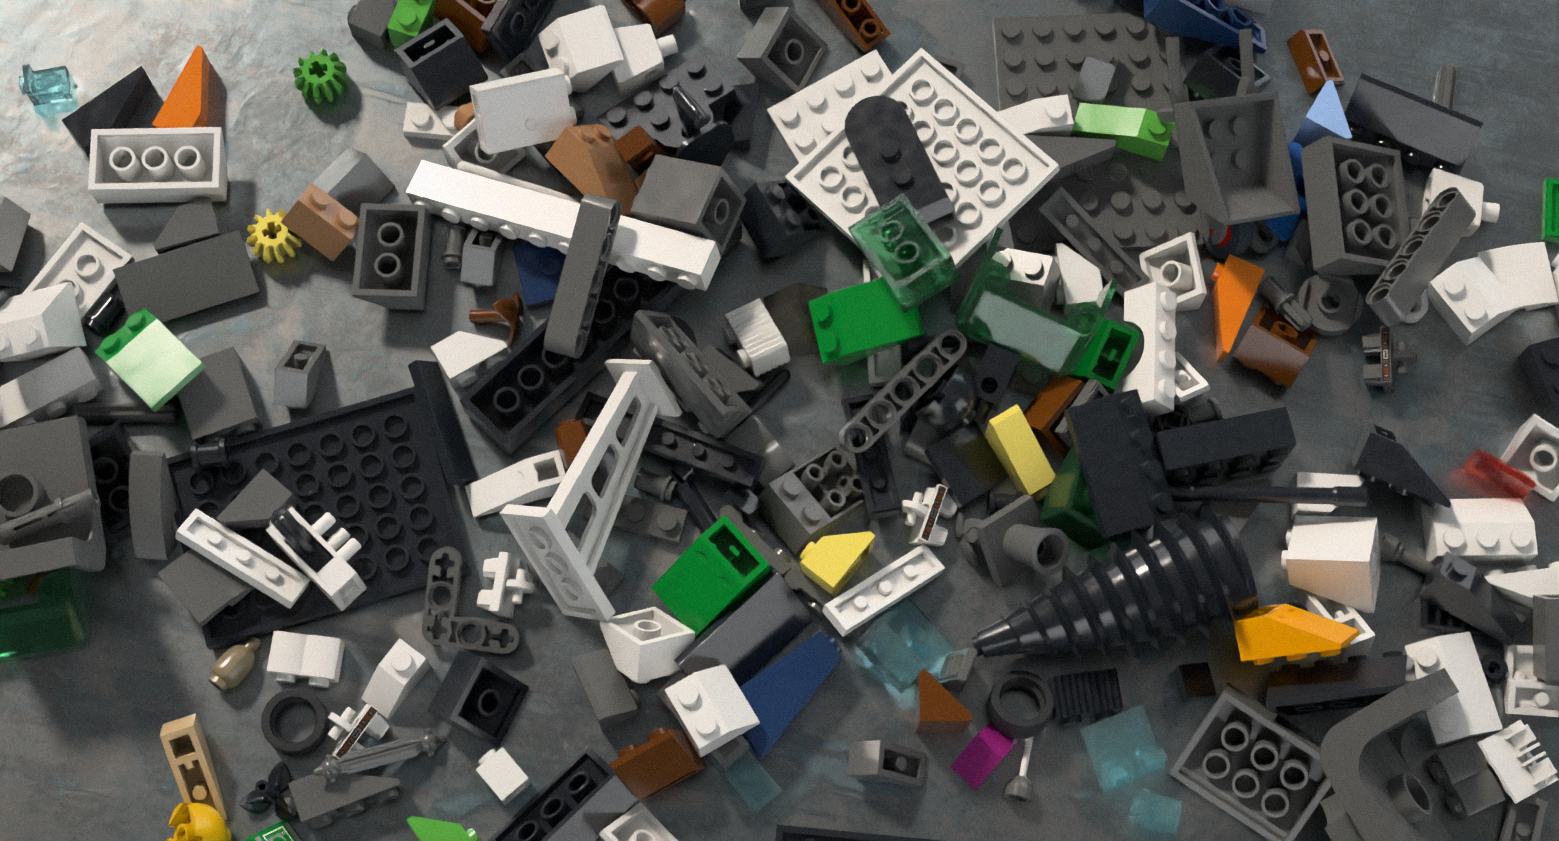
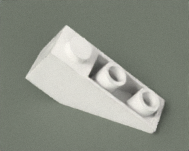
[465,450,566,518]
[1483,561,1559,609]

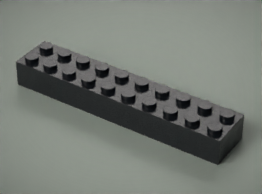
[460,220,742,456]

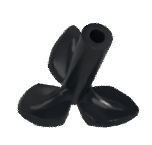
[239,761,298,820]

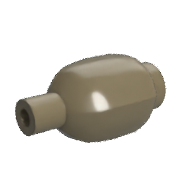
[208,636,262,693]

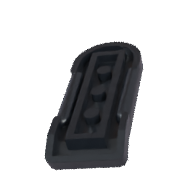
[845,96,957,245]

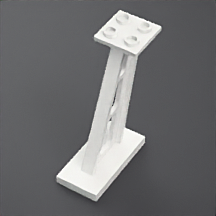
[499,359,683,621]

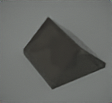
[764,282,828,358]

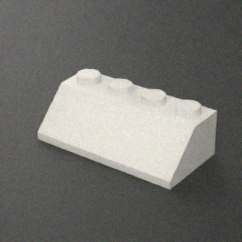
[88,127,228,204]

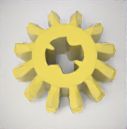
[247,208,302,264]

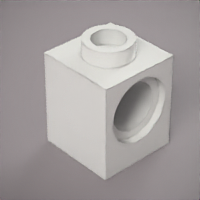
[475,747,531,805]

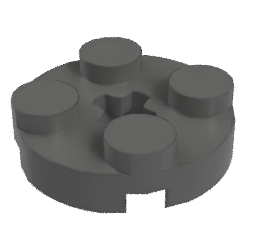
[1296,272,1363,336]

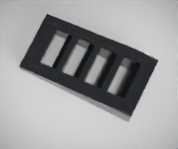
[1414,597,1483,639]

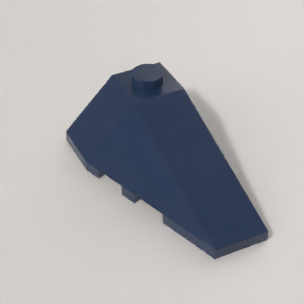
[1143,0,1267,54]

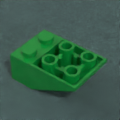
[651,515,771,638]

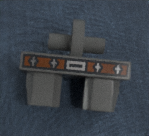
[1362,326,1417,392]

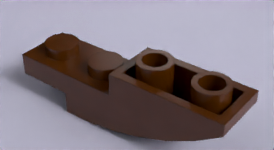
[816,0,891,52]

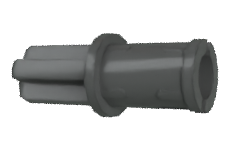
[1257,276,1313,332]

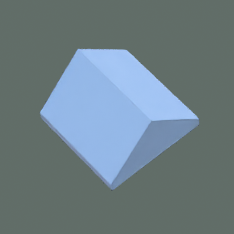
[1292,80,1352,148]

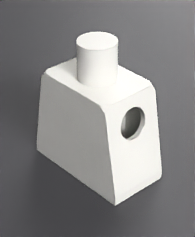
[611,24,678,96]
[1422,168,1500,237]

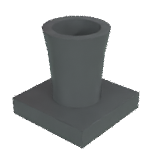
[974,494,1070,587]

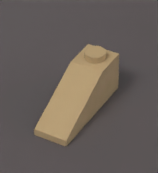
[160,713,228,820]

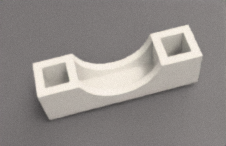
[1122,281,1177,419]

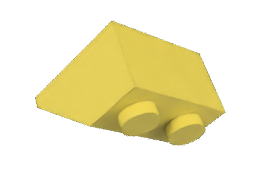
[799,531,875,597]

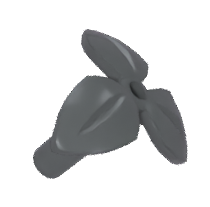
[955,511,983,566]

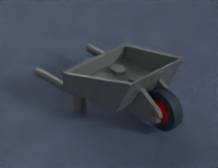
[1156,29,1300,259]

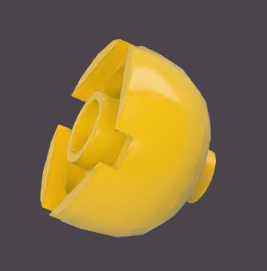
[167,803,231,841]

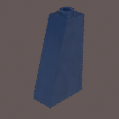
[739,631,843,761]

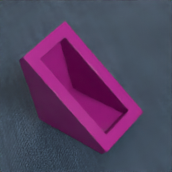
[950,721,1021,790]

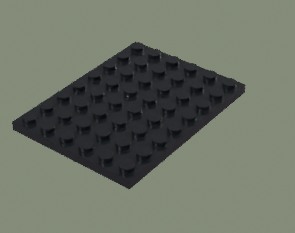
[166,386,471,650]

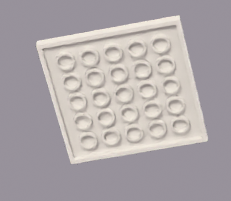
[785,48,1060,304]

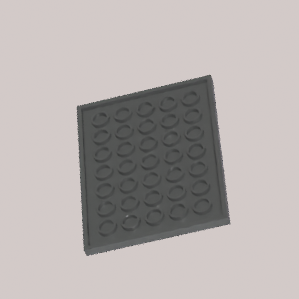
[992,12,1204,255]

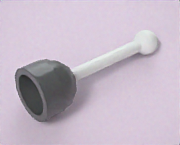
[1004,736,1034,803]

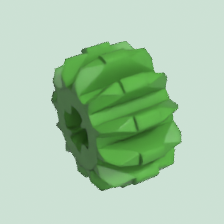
[293,48,348,104]

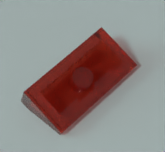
[1464,446,1536,499]

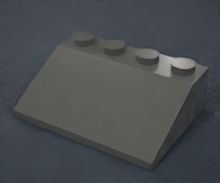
[1300,136,1410,275]
[630,310,752,438]
[1169,682,1331,841]

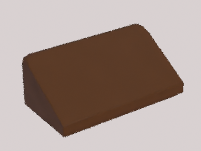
[1287,29,1345,94]

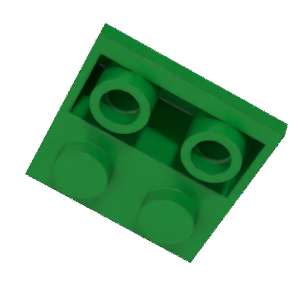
[1050,317,1140,395]

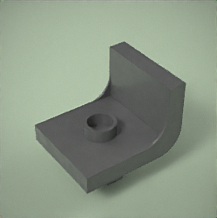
[0,415,106,581]
[1320,668,1459,841]

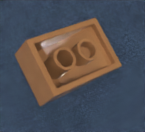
[545,124,638,218]

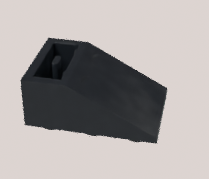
[1351,421,1451,509]

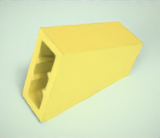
[984,404,1057,503]

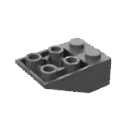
[758,444,865,554]

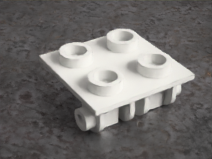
[1477,720,1559,804]

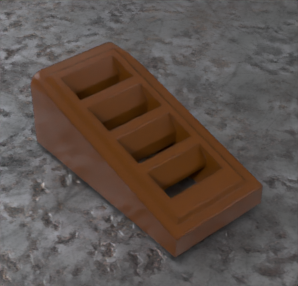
[615,125,669,174]

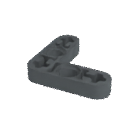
[422,546,521,654]

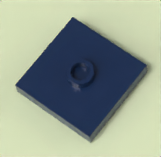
[512,242,566,309]

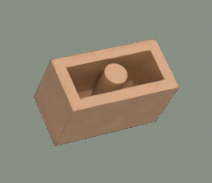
[281,182,359,262]

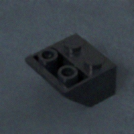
[394,18,489,111]
[739,180,826,258]

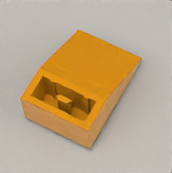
[1235,603,1360,665]

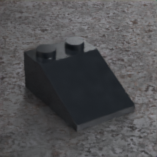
[88,420,138,544]

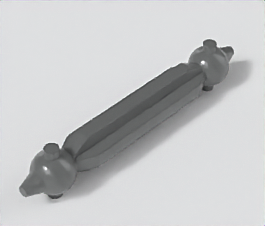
[313,728,446,783]

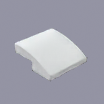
[1477,242,1559,311]
[1503,644,1559,717]

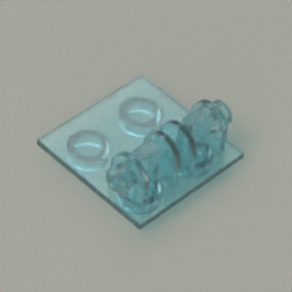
[1080,704,1167,793]

